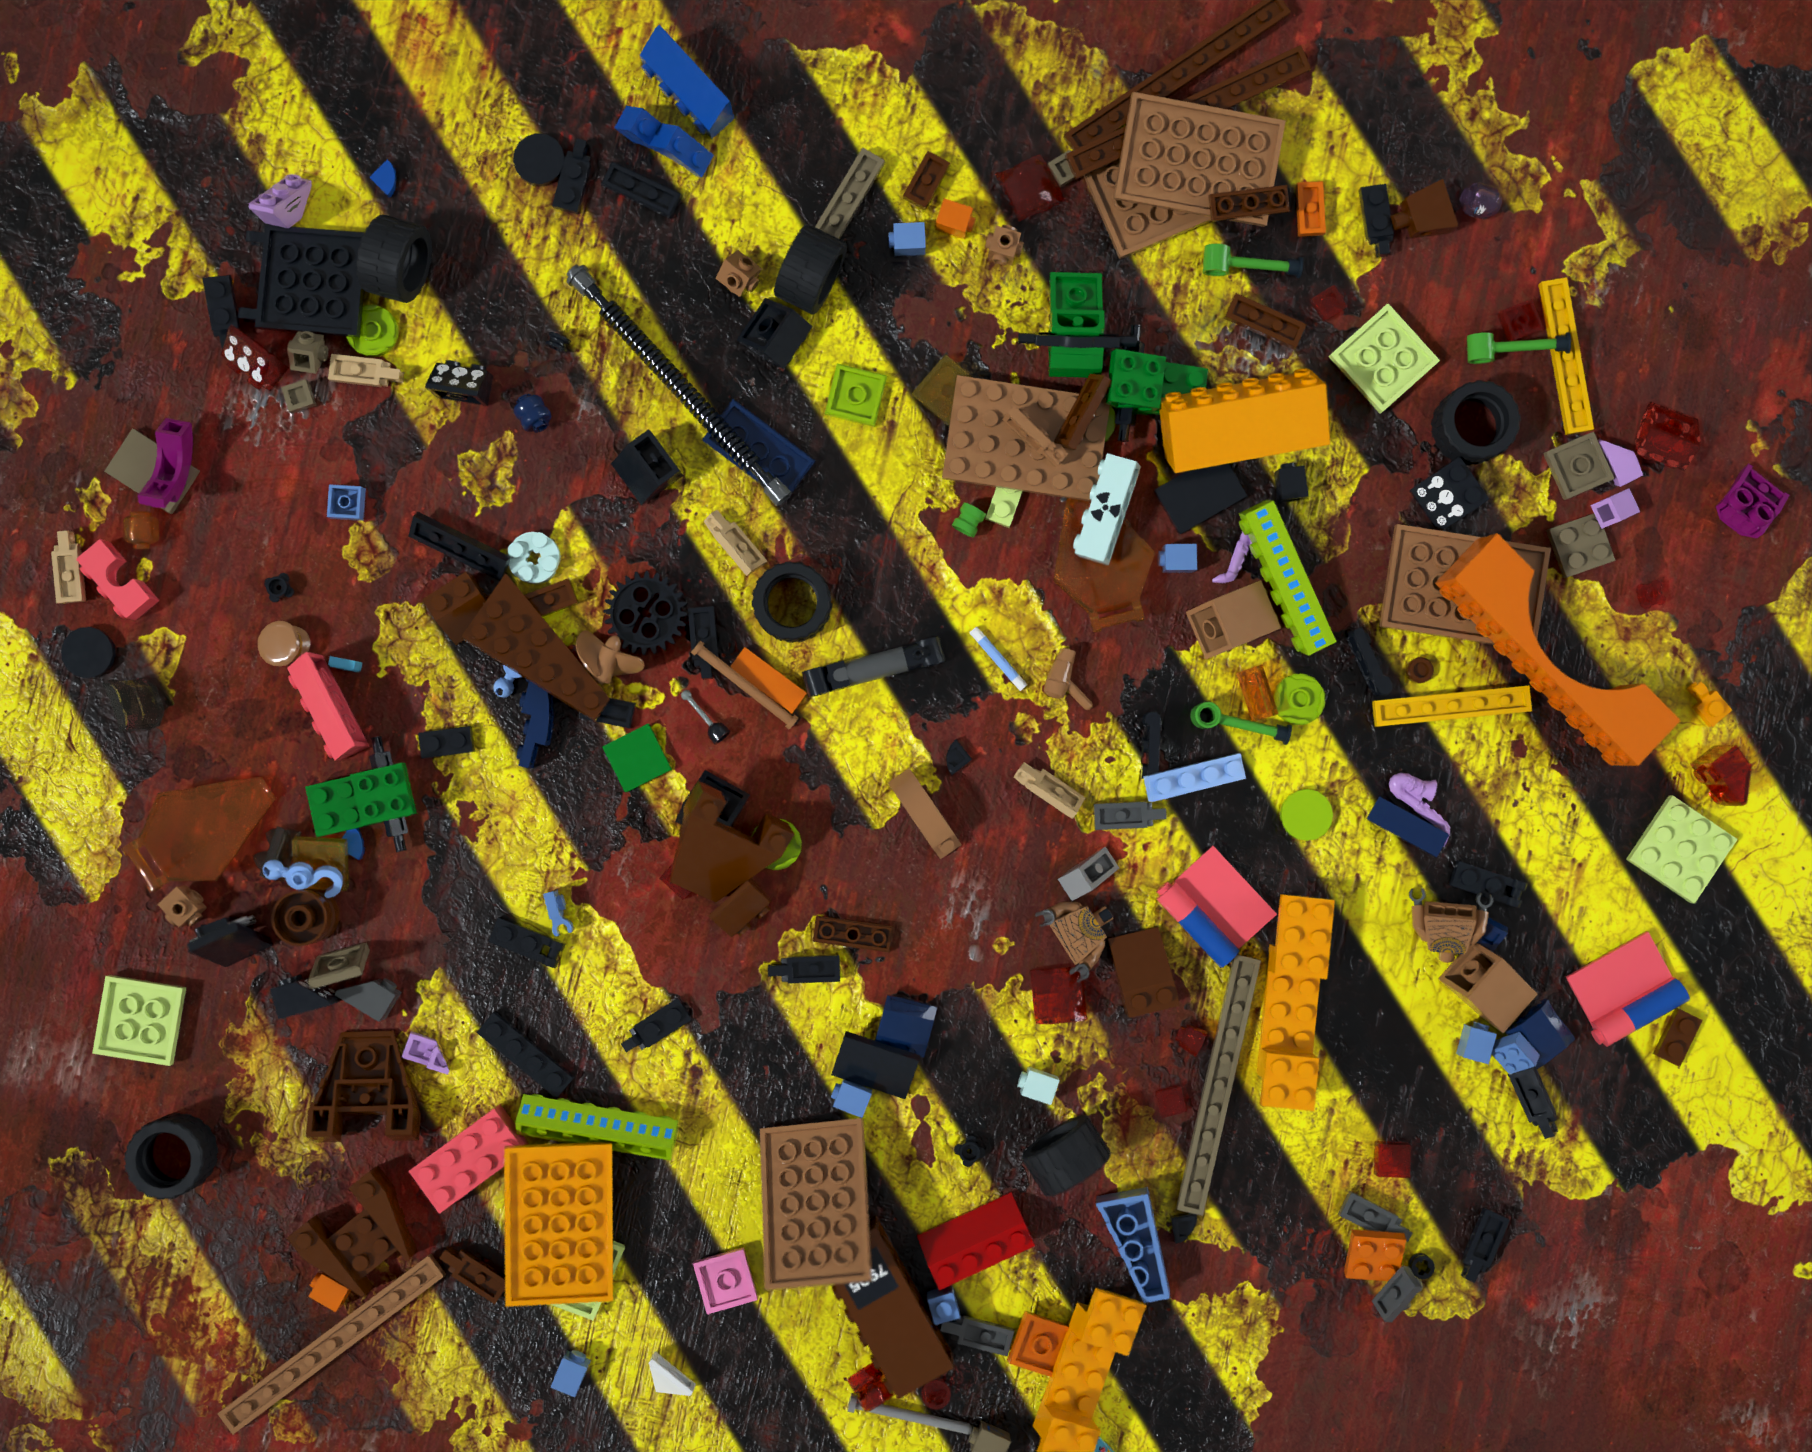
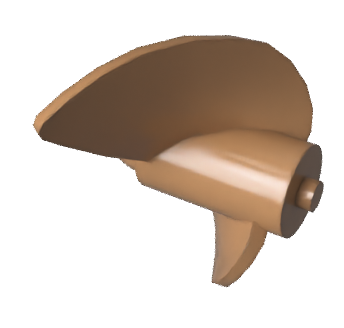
[575,630,644,684]

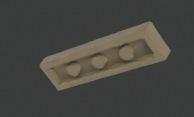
[815,147,885,239]

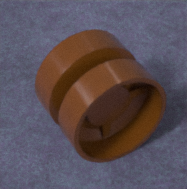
[271,888,340,946]

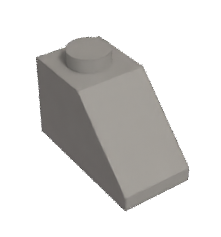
[1058,846,1119,901]

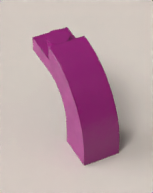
[138,418,193,508]

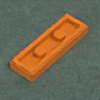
[730,647,807,714]

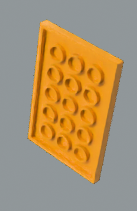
[504,1142,613,1307]

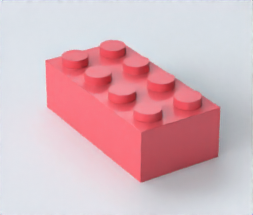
[409,1104,530,1214]

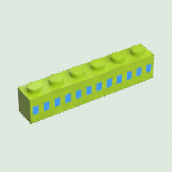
[1238,500,1336,656]
[515,1094,678,1160]

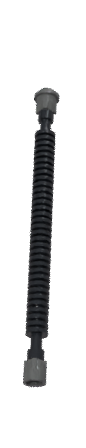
[566,265,792,507]

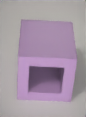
[1590,488,1640,529]

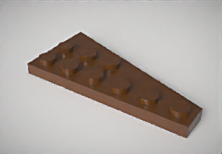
[461,573,610,722]

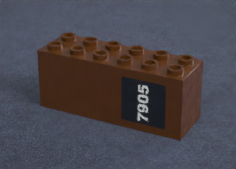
[831,1215,954,1399]

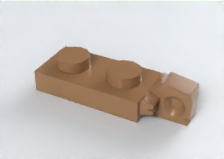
[1002,406,1068,467]

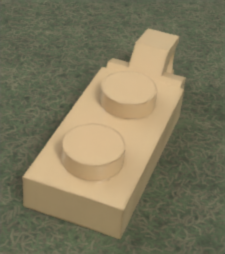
[328,354,404,387]
[704,510,767,576]
[51,531,86,604]
[1014,762,1086,819]

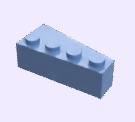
[1096,1187,1170,1303]

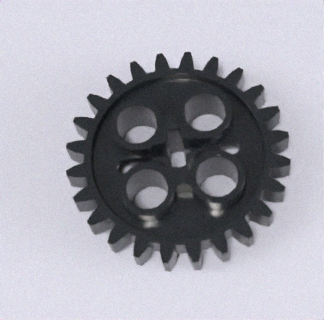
[603,571,688,655]

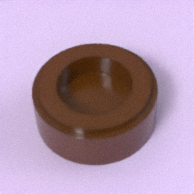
[1405,657,1434,683]

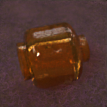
[123,511,159,549]

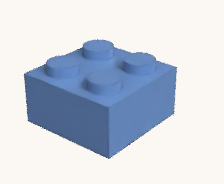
[327,484,366,521]
[1492,1032,1540,1074]

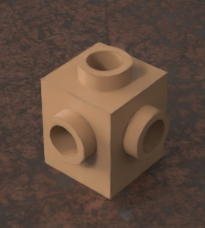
[985,225,1024,266]
[715,250,762,297]
[157,885,207,927]

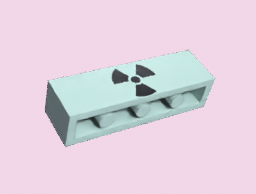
[1073,453,1141,566]

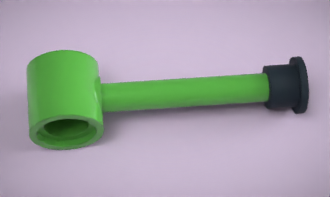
[1203,244,1303,278]
[1467,332,1571,364]
[1191,702,1292,745]

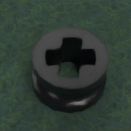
[545,332,571,354]
[1408,1253,1435,1279]

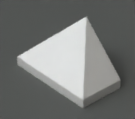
[649,1351,696,1396]

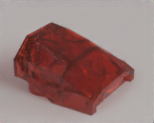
[995,154,1064,221]
[1030,967,1088,1024]

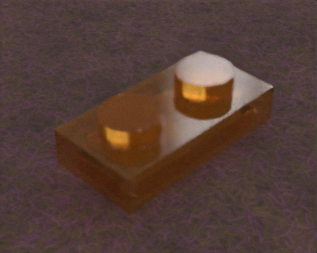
[1236,665,1279,721]

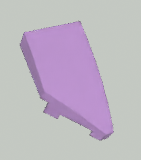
[1598,439,1643,487]
[401,1031,449,1075]

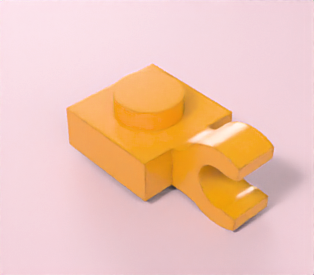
[1686,681,1732,727]

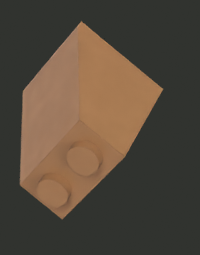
[1186,580,1281,659]
[1438,943,1537,1033]

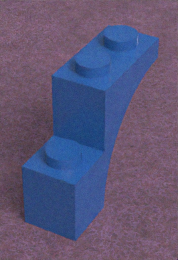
[614,105,714,177]

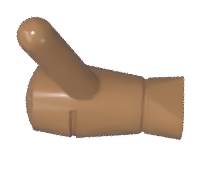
[1044,648,1093,710]

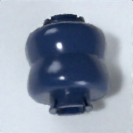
[513,394,552,433]

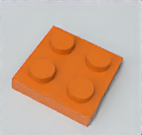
[1344,1229,1406,1281]
[1007,1311,1069,1377]

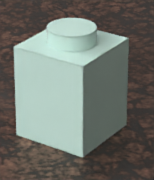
[1017,1066,1059,1105]

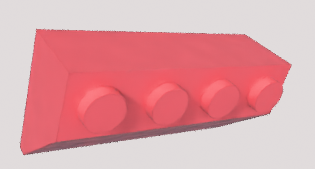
[287,652,370,761]

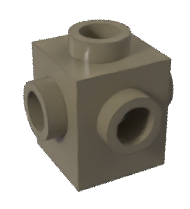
[287,331,328,374]

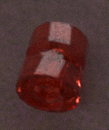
[847,1363,894,1413]

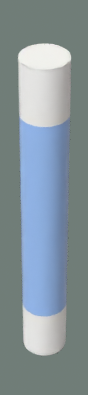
[970,626,1028,691]

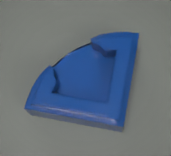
[369,159,396,198]
[337,828,365,860]

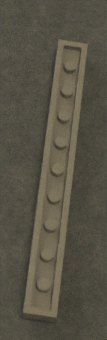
[1176,954,1261,1216]

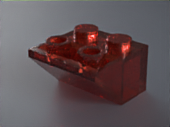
[1690,745,1752,806]

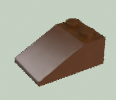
[1107,926,1180,1018]

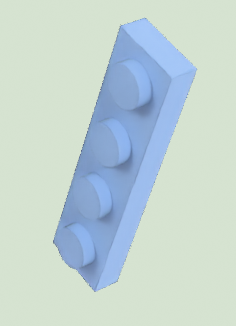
[1143,753,1246,802]

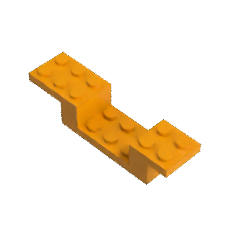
[1257,894,1335,1111]
[1033,1288,1146,1452]

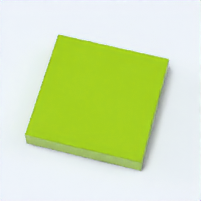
[825,364,887,427]

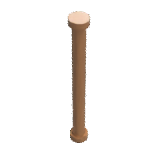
[691,640,799,729]

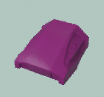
[1716,464,1790,538]

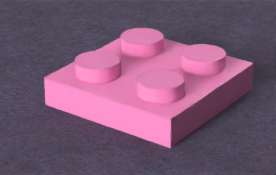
[693,1247,758,1314]

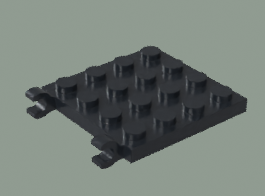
[238,225,365,338]

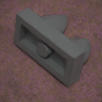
[1372,1266,1423,1322]

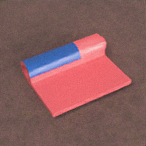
[1156,845,1277,968]
[1566,931,1690,1047]

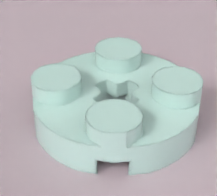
[508,532,561,584]

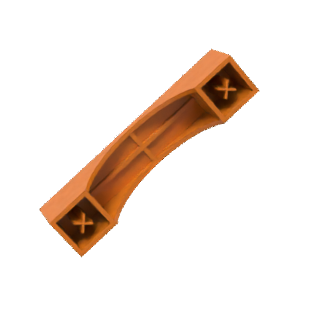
[1435,533,1681,766]

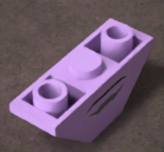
[249,174,312,229]

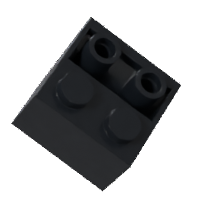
[611,429,683,506]

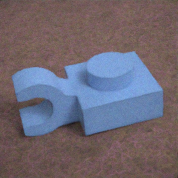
[543,890,574,937]

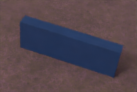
[1366,796,1450,857]

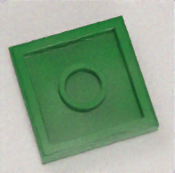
[602,723,673,793]

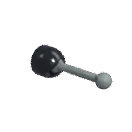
[681,690,731,745]

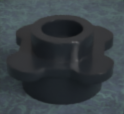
[264,573,294,602]
[954,1135,985,1167]

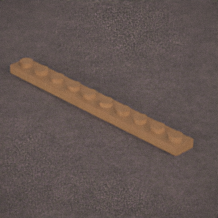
[217,1253,446,1435]

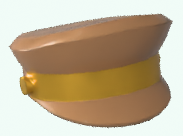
[258,621,310,666]

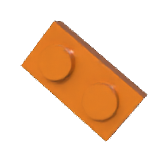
[1295,181,1326,236]

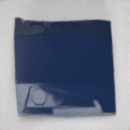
[875,994,937,1058]
[1505,998,1575,1069]

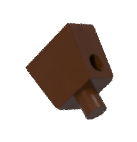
[1391,179,1458,238]

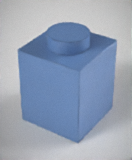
[889,222,926,256]
[1158,544,1197,573]
[1456,1022,1497,1064]
[830,1079,872,1118]
[927,1285,960,1325]
[551,1350,591,1397]

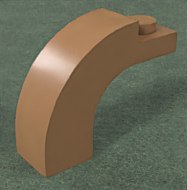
[888,768,962,859]

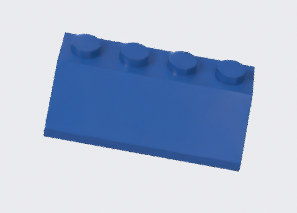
[640,25,734,139]

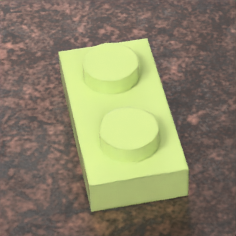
[985,487,1022,528]

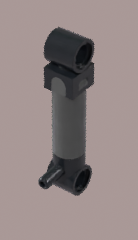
[802,636,946,697]

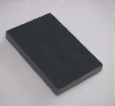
[1154,463,1247,535]
[187,921,273,967]
[831,1031,921,1099]

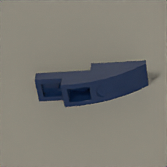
[517,679,554,768]

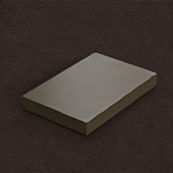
[104,428,200,514]

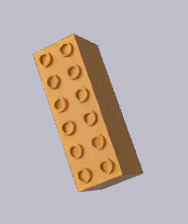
[1159,368,1330,473]

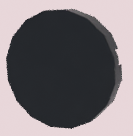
[513,133,565,187]
[61,627,116,679]

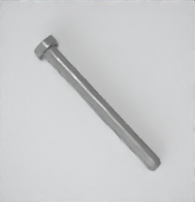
[847,1393,972,1434]

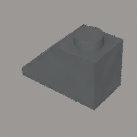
[335,978,402,1022]

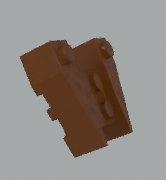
[287,1165,417,1297]

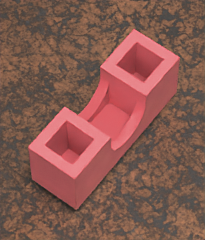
[76,539,160,620]

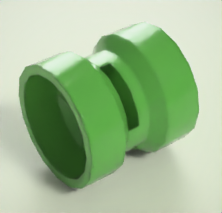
[951,502,986,538]

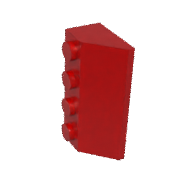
[917,1192,1035,1290]

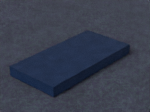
[702,399,816,503]

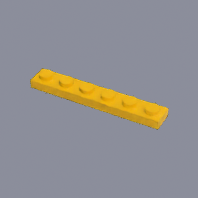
[1538,277,1594,435]
[1372,686,1532,727]

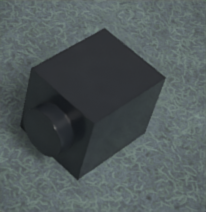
[1274,463,1309,503]

